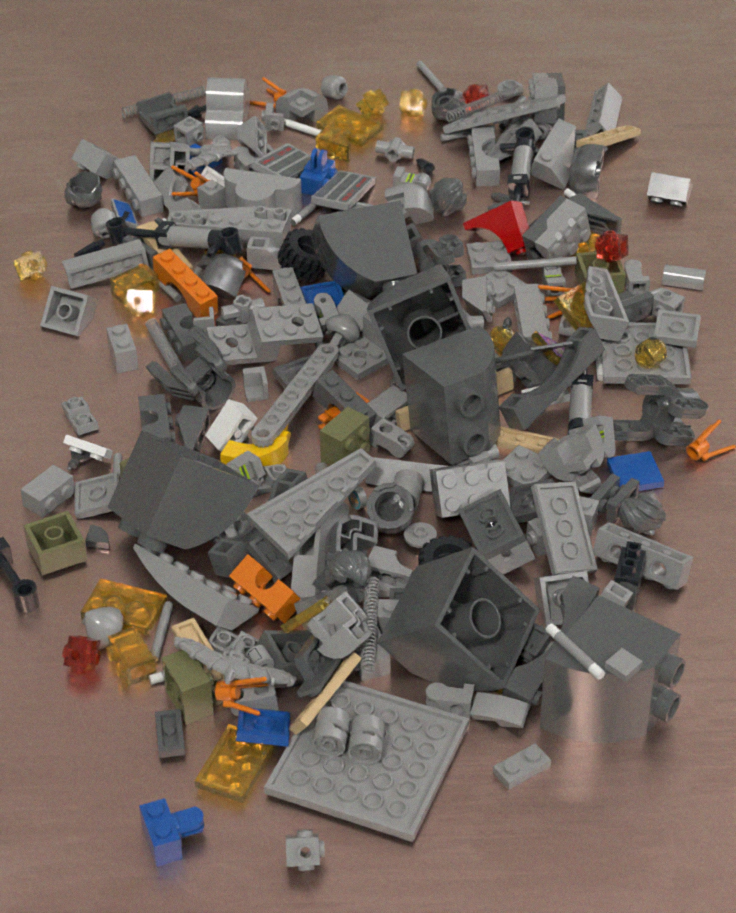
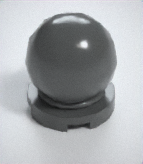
[366,483,414,534]

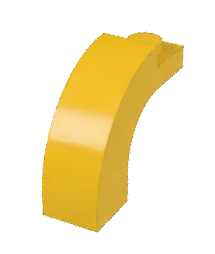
[220,425,291,466]

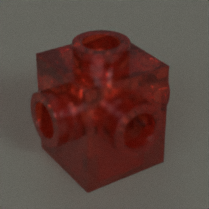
[463,84,491,111]
[595,231,629,262]
[62,635,101,674]

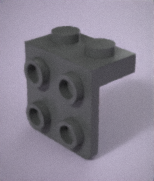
[618,291,654,322]

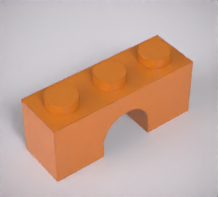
[229,554,301,624]

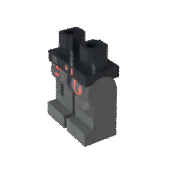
[614,541,646,611]

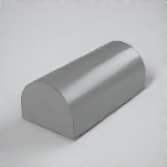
[662,264,706,290]

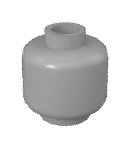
[321,75,348,100]
[91,208,116,239]

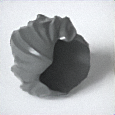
[431,88,466,121]
[64,171,102,209]
[429,178,467,216]
[619,491,666,536]
[325,548,371,587]

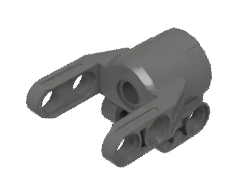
[412,234,467,287]
[146,325,236,410]
[613,374,709,446]

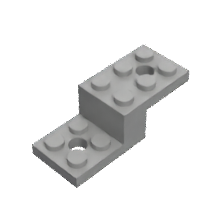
[205,303,323,365]
[334,313,389,381]

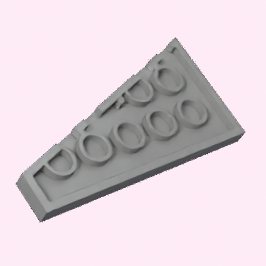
[443,94,566,134]
[247,448,376,559]

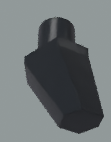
[187,105,206,118]
[416,158,435,177]
[74,239,105,257]

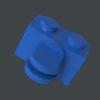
[300,148,338,195]
[139,798,204,867]

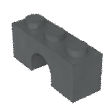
[160,303,203,362]
[312,370,377,430]
[138,394,176,443]

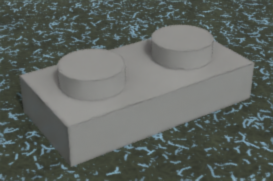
[493,743,551,790]

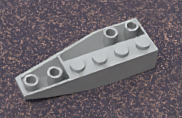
[167,206,292,249]
[291,502,349,599]
[133,543,259,630]

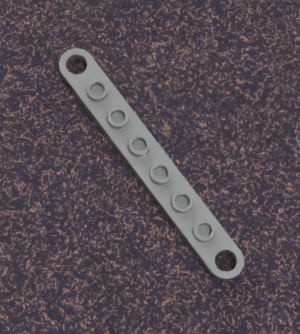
[251,344,339,448]

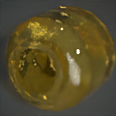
[490,325,515,356]
[635,337,667,369]

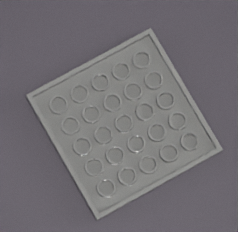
[264,680,469,842]

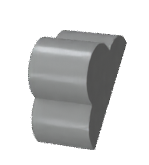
[205,77,251,140]
[224,168,302,217]

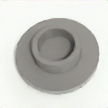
[497,80,523,97]
[404,522,437,548]

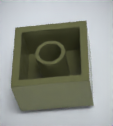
[575,250,626,298]
[320,407,370,467]
[23,511,87,575]
[162,650,216,726]

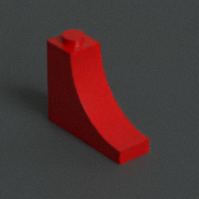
[463,201,529,256]

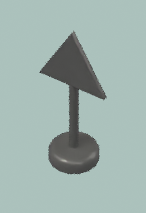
[495,341,573,363]

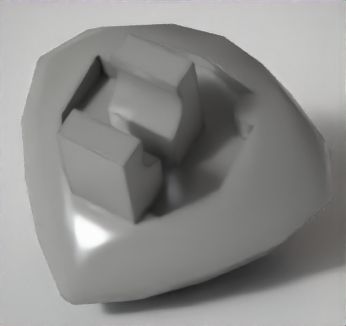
[325,314,360,349]
[81,607,123,649]

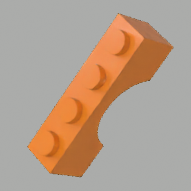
[153,248,218,318]

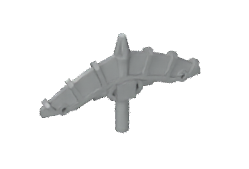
[185,135,238,170]
[174,637,297,687]

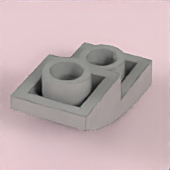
[61,397,99,436]
[250,464,287,497]
[208,626,259,657]
[470,692,530,728]

